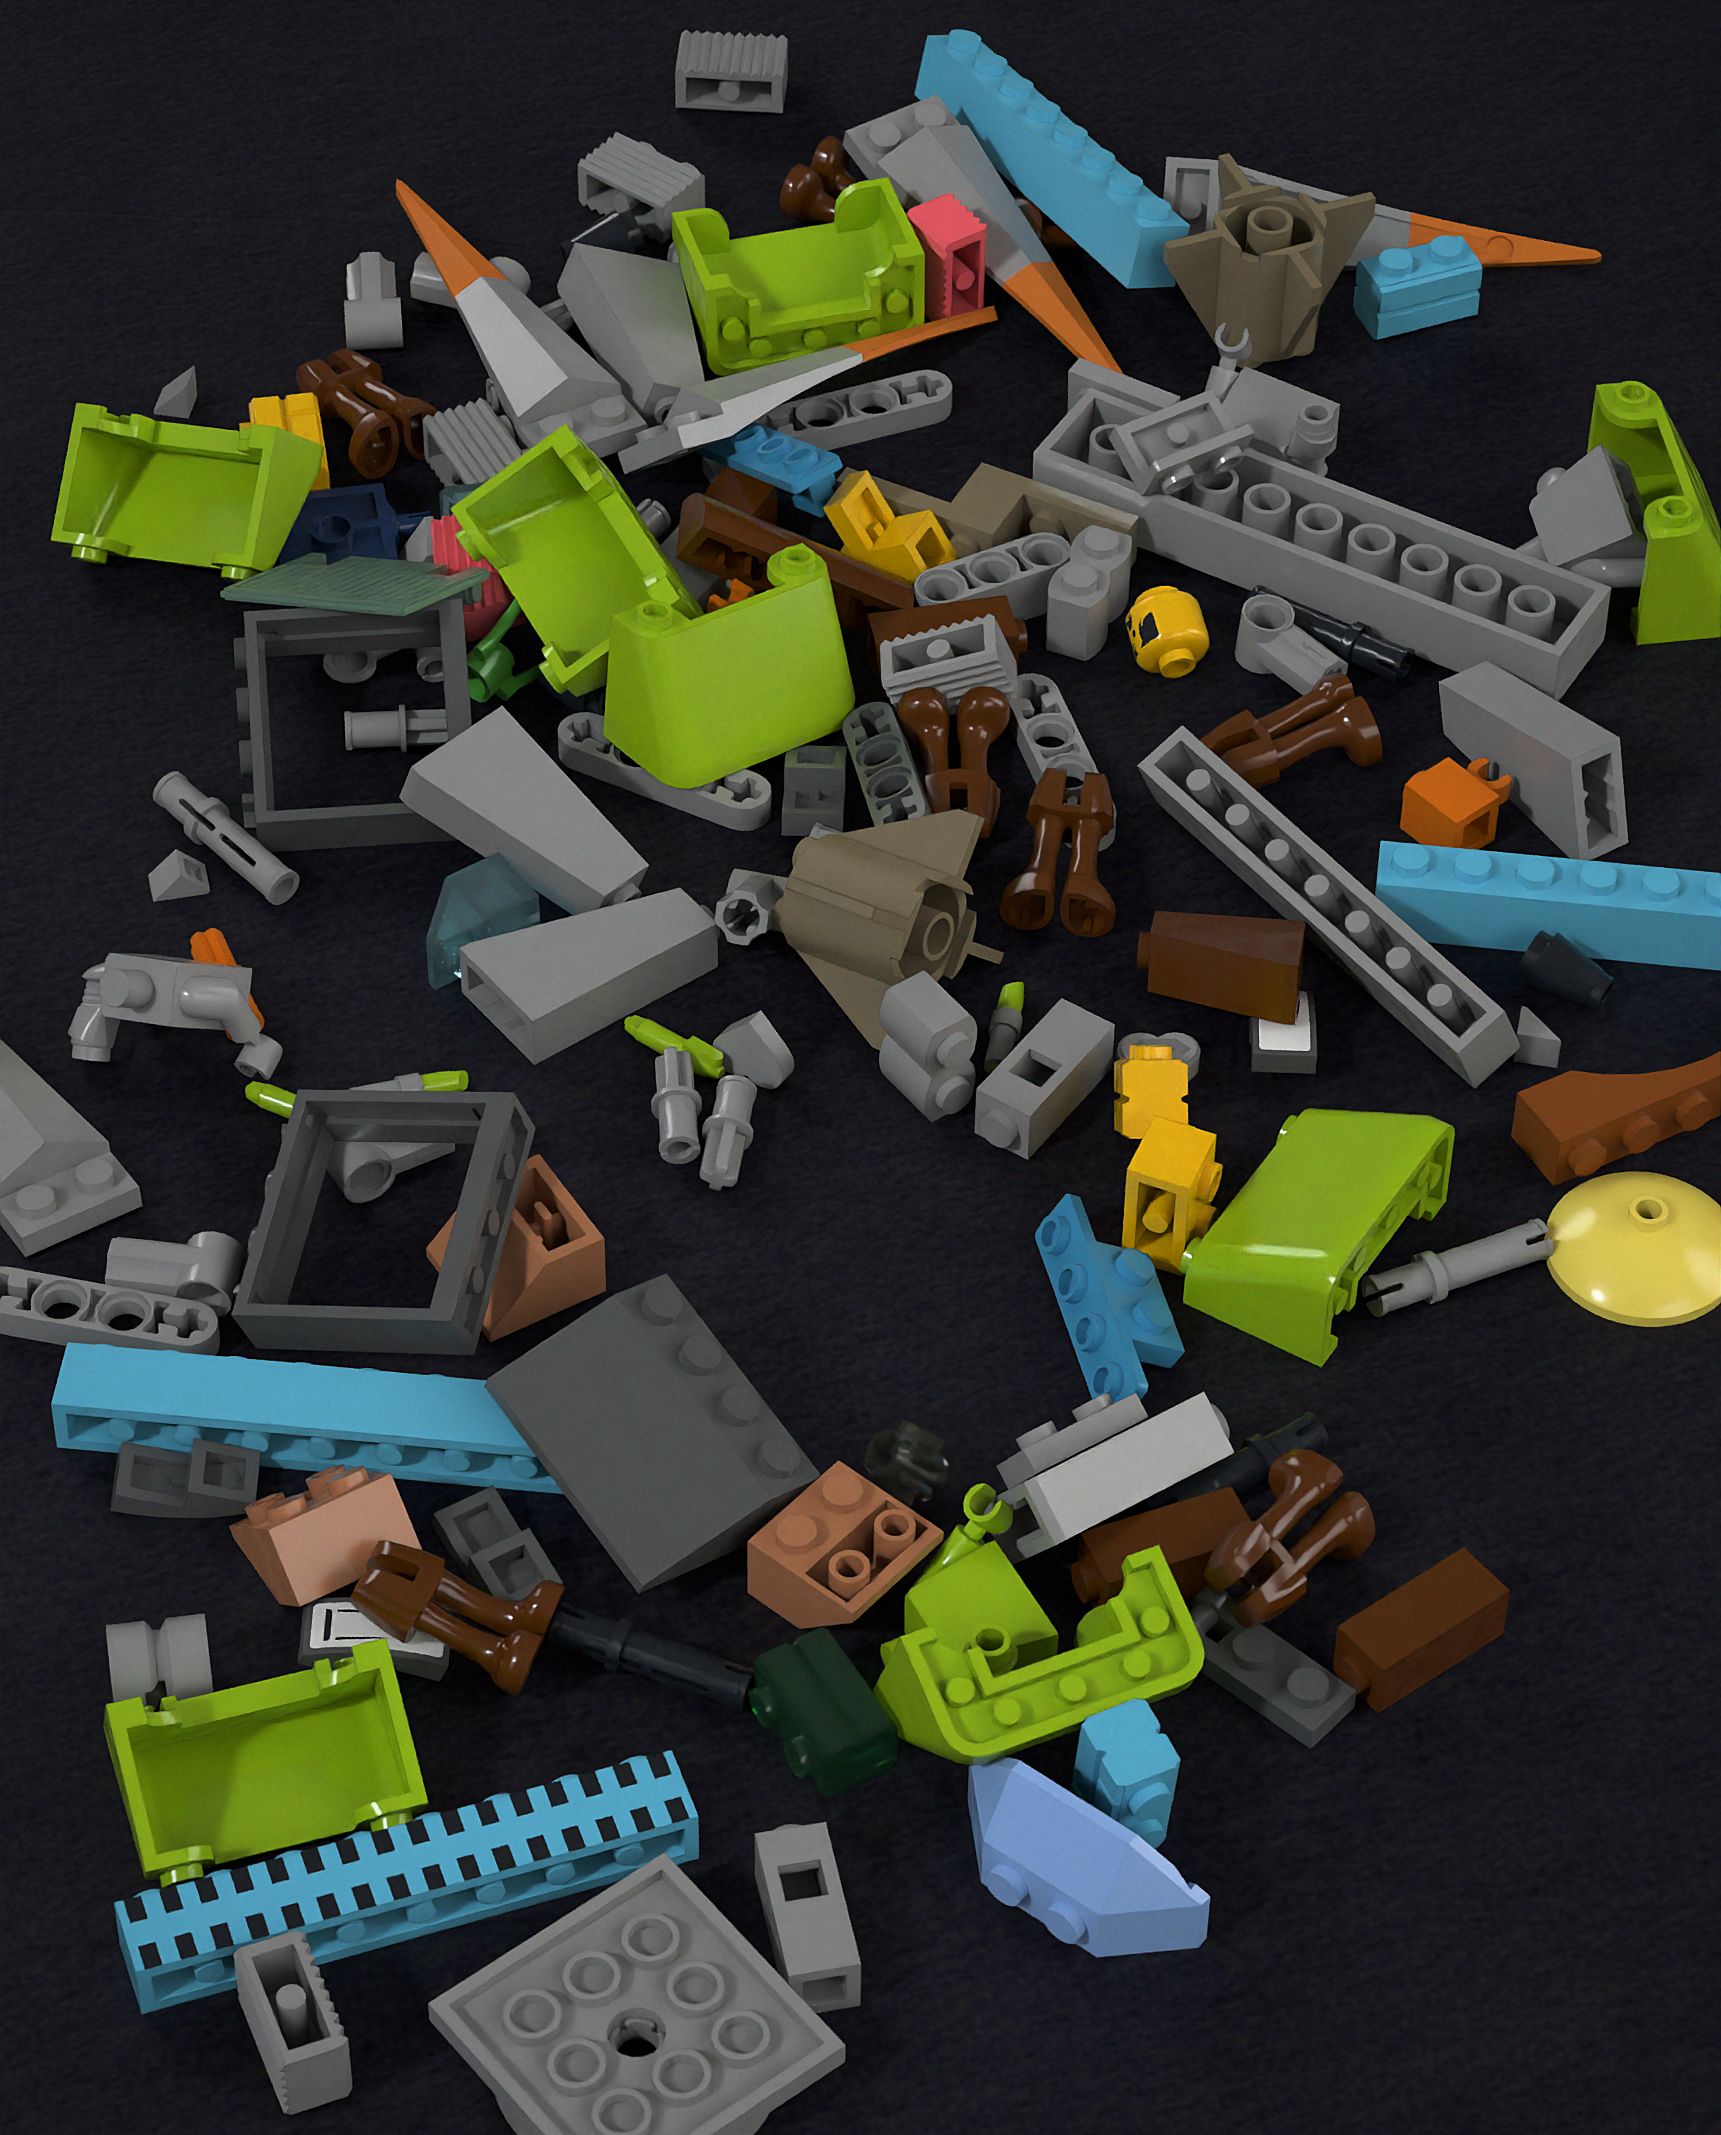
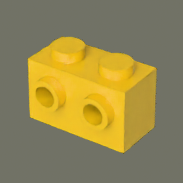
[1122,1116,1223,1276]

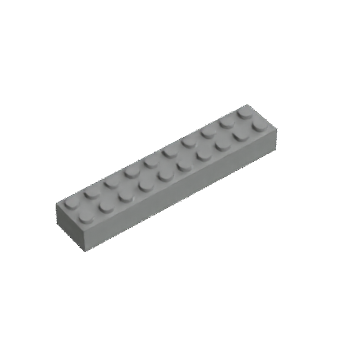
[1033,387,1612,702]

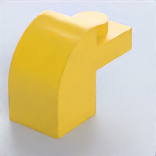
[823,470,958,590]

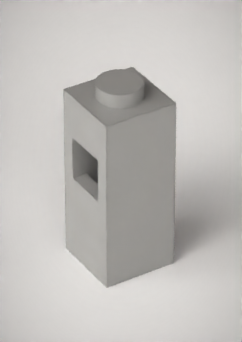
[975,998,1115,1160]
[755,1822,861,2013]

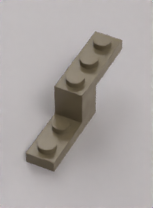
[836,463,1139,567]

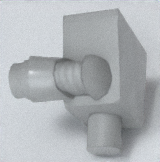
[1205,323,1340,477]
[1515,444,1648,588]
[68,953,283,1080]

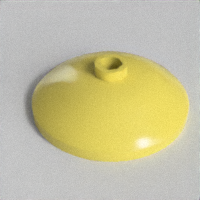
[1544,1172,1721,1327]

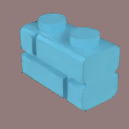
[1353,235,1483,340]
[1070,1698,1181,1849]

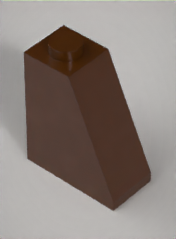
[1137,911,1306,1025]

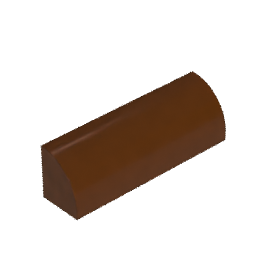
[675,493,914,636]

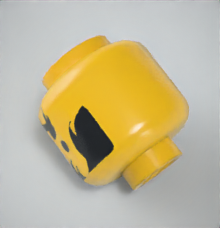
[1125,586,1210,678]

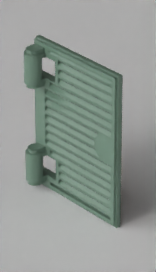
[220,552,490,616]

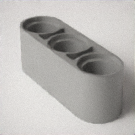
[914,532,1071,620]

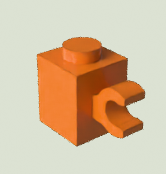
[1400,757,1512,850]

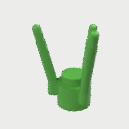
[467,599,543,702]

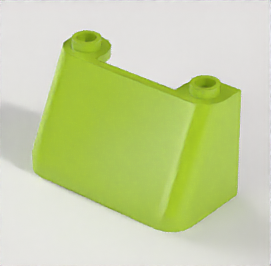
[672,177,925,377]
[1587,381,1721,645]
[51,403,324,582]
[450,423,705,697]
[603,543,855,789]
[1180,1108,1455,1367]
[873,1545,1205,1766]
[103,1638,428,1889]

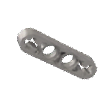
[753,370,952,451]
[1008,673,1117,852]
[558,712,771,831]
[0,1266,220,1356]

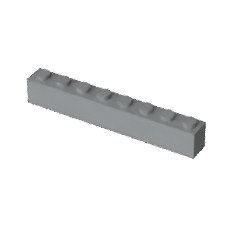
[1137,725,1521,1089]

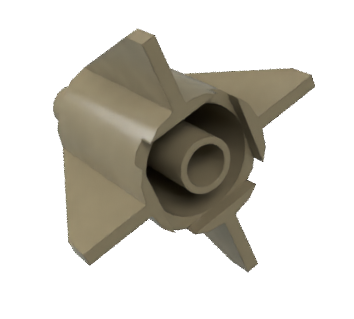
[1163,153,1376,369]
[772,809,1004,1050]

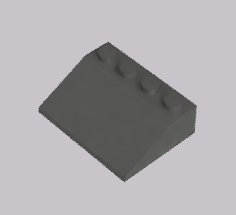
[484,1274,821,1594]

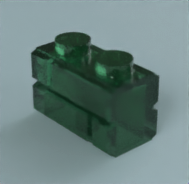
[749,1627,898,1797]

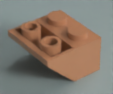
[426,1154,606,1342]
[748,1460,944,1629]
[229,1464,422,1607]

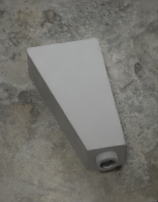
[557,243,705,428]
[1439,661,1628,861]
[399,706,649,915]
[459,888,720,1065]
[984,1392,1235,1565]

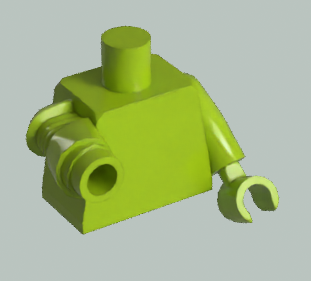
[880,1483,1058,1678]

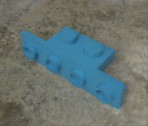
[696,422,843,518]
[1035,1194,1185,1403]

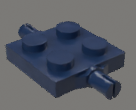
[276,483,432,566]

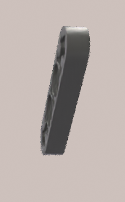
[842,702,932,826]

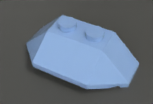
[968,1756,1210,1957]

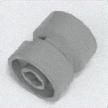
[106,1613,213,1711]

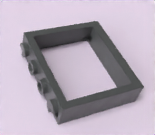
[234,598,472,852]
[231,1089,536,1355]

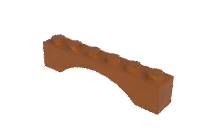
[1511,1051,1721,1186]

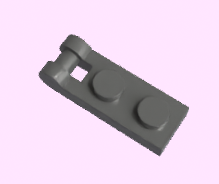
[1189,1586,1356,1749]

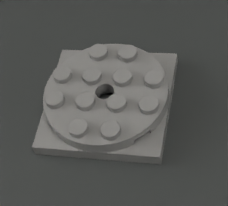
[428,1852,845,2135]

